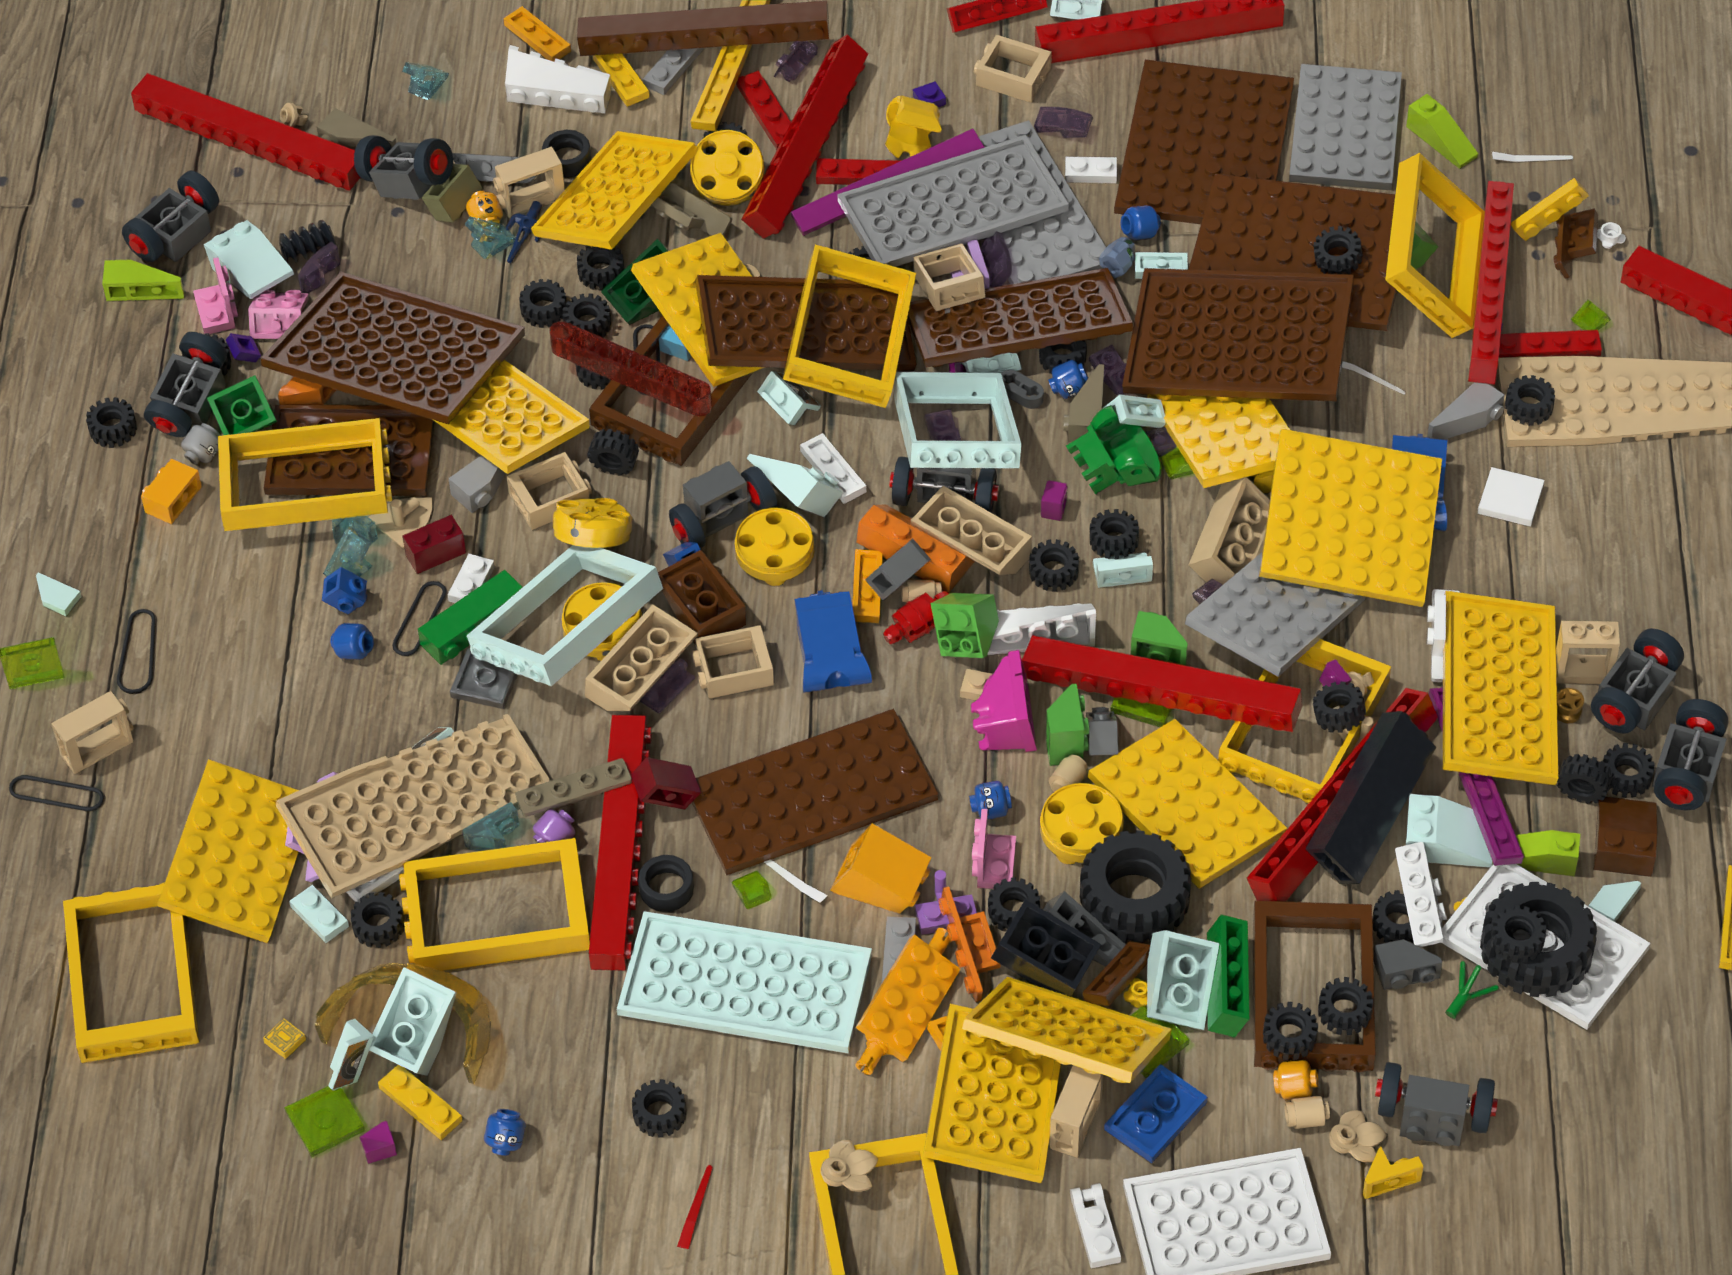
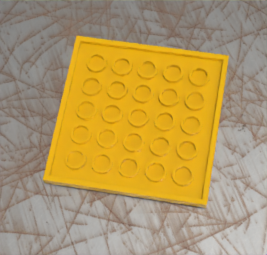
[1259,429,1442,607]

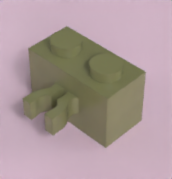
[422,163,483,223]

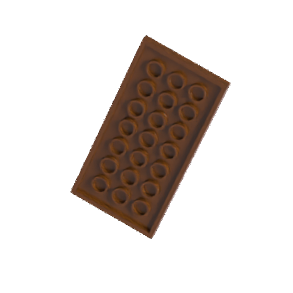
[908,268,1133,367]
[695,275,917,371]
[692,709,938,876]

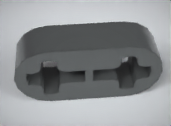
[1001,370,1044,409]

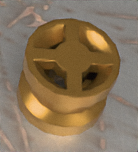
[1557,688,1584,724]

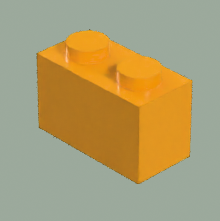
[141,459,202,524]

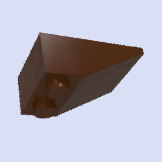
[658,550,746,645]
[1593,797,1657,877]

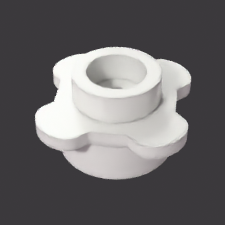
[1597,222,1626,248]

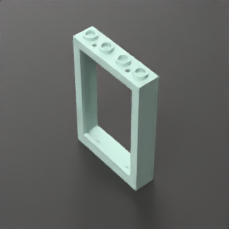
[894,372,1021,468]
[467,545,663,686]

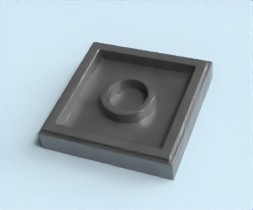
[450,649,518,709]

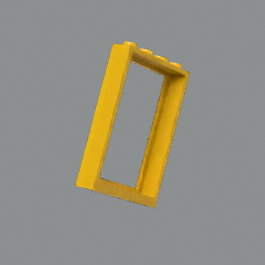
[1385,153,1485,338]
[783,244,916,408]
[218,418,392,531]
[1218,639,1391,804]
[399,838,590,974]
[63,882,199,1063]
[809,1133,959,1275]

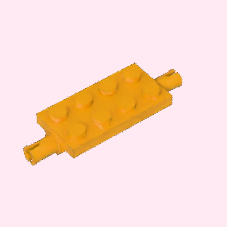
[855,928,960,1075]

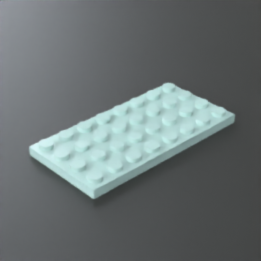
[617,911,872,1053]

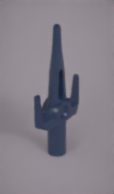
[506,201,542,263]

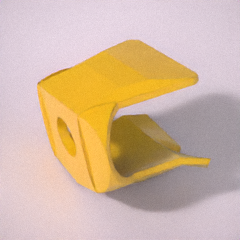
[885,95,942,158]

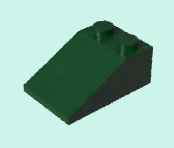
[601,238,670,325]

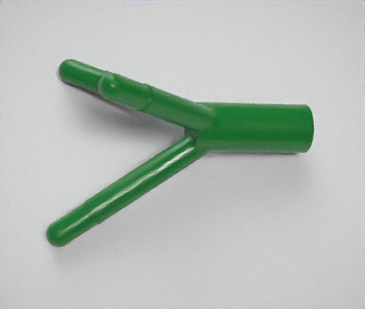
[1445,961,1499,1019]

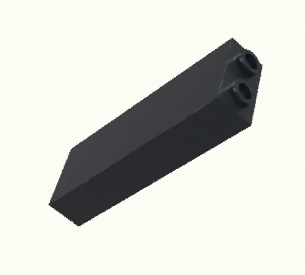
[1305,711,1436,884]

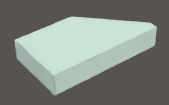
[36,573,81,616]
[1588,881,1641,922]

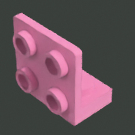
[193,257,238,334]
[248,290,308,339]
[972,809,1016,889]

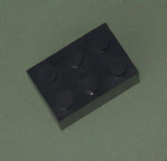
[991,899,1101,997]

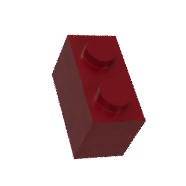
[402,514,466,574]
[631,757,701,810]

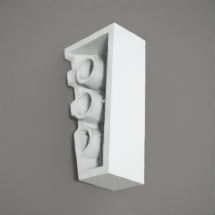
[505,45,612,114]
[987,603,1096,655]

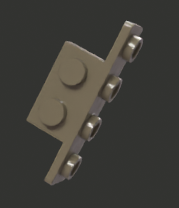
[651,181,733,237]
[515,758,632,817]

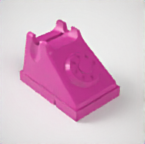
[971,650,1037,752]

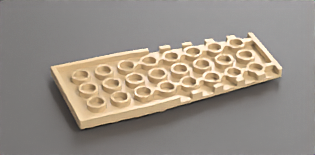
[1497,356,1732,447]
[276,714,549,898]

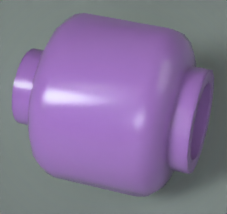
[533,809,575,843]

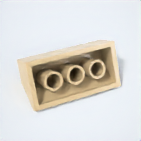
[1189,477,1270,586]
[911,485,1032,575]
[585,604,698,711]

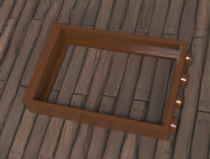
[589,315,753,466]
[1253,901,1376,1072]

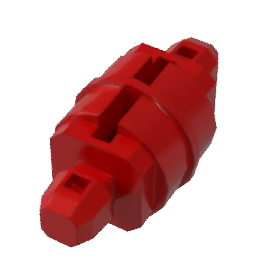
[883,591,949,644]

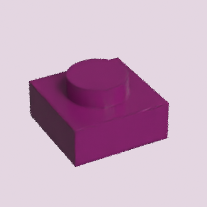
[1319,659,1352,687]

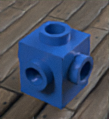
[322,567,367,614]

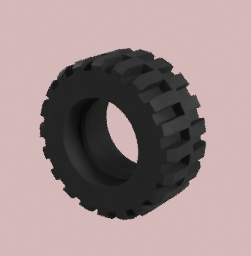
[1080,830,1191,943]
[1480,882,1597,997]

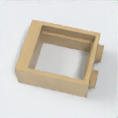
[974,35,1052,103]
[493,147,565,218]
[913,244,985,311]
[506,452,592,530]
[1556,621,1620,684]
[692,625,774,699]
[51,691,134,774]
[1050,1065,1104,1158]

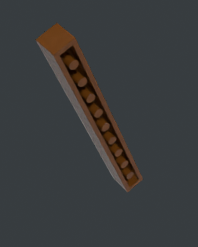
[577,0,829,56]

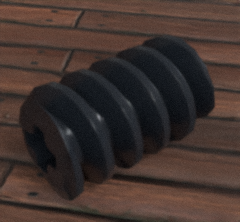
[279,220,337,265]

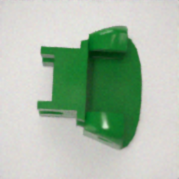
[1066,405,1162,494]

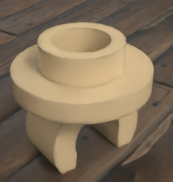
[280,103,308,127]
[1347,672,1374,697]

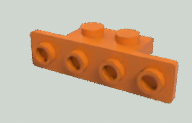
[938,886,1001,1002]

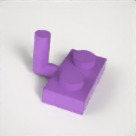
[915,870,977,935]

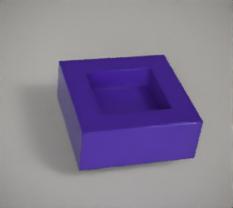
[913,81,946,107]
[225,333,261,362]

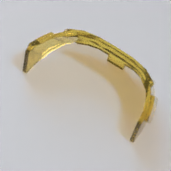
[315,963,491,1084]

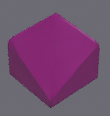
[1041,480,1068,521]
[360,1121,397,1164]

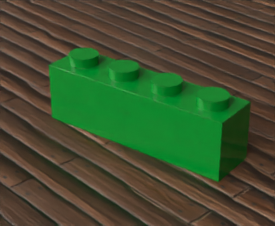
[418,570,523,665]
[1207,914,1250,1037]

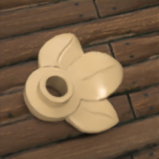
[1329,1110,1387,1162]
[820,1140,878,1192]

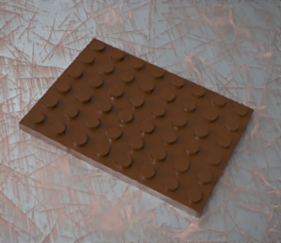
[1114,59,1294,224]
[1188,174,1419,331]
[1122,268,1354,402]
[261,272,525,425]

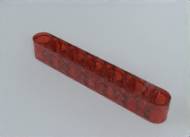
[549,322,712,416]

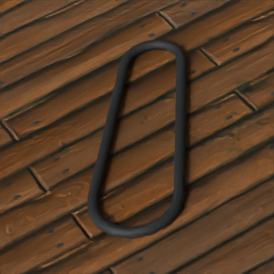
[117,609,156,694]

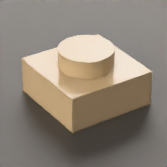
[960,669,992,700]

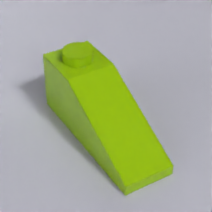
[1406,94,1479,169]
[102,260,185,301]
[1492,830,1580,877]

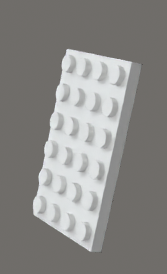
[1441,864,1650,1030]
[1123,1148,1331,1275]

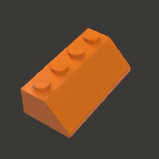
[856,504,975,593]

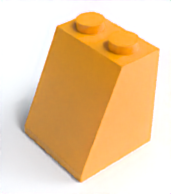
[830,823,932,914]

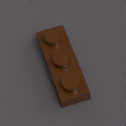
[1082,941,1150,1006]

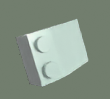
[204,220,294,299]
[747,454,844,517]
[1406,794,1492,868]
[1147,930,1219,1030]
[369,967,457,1076]

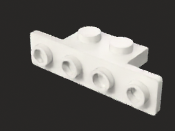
[1427,589,1460,682]
[1395,842,1447,947]

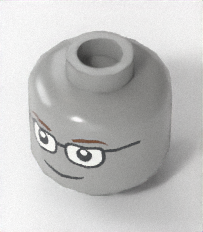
[181,423,220,465]

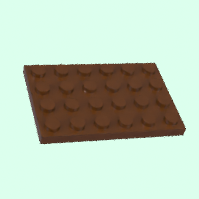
[264,405,434,496]

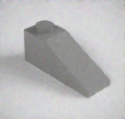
[1427,382,1505,440]
[449,455,506,513]

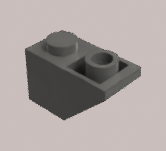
[865,539,931,600]
[1086,707,1118,755]
[1373,939,1442,990]

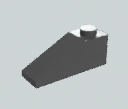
[1043,891,1126,967]

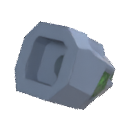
[1099,237,1135,278]

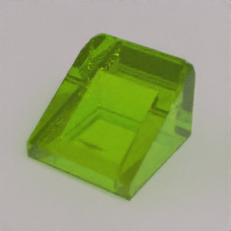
[1571,300,1611,330]
[1161,447,1194,479]
[731,871,772,909]

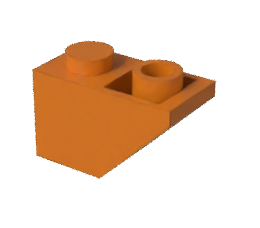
[278,377,336,405]

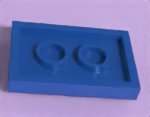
[1104,1064,1208,1163]

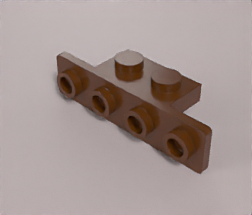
[1554,207,1598,279]

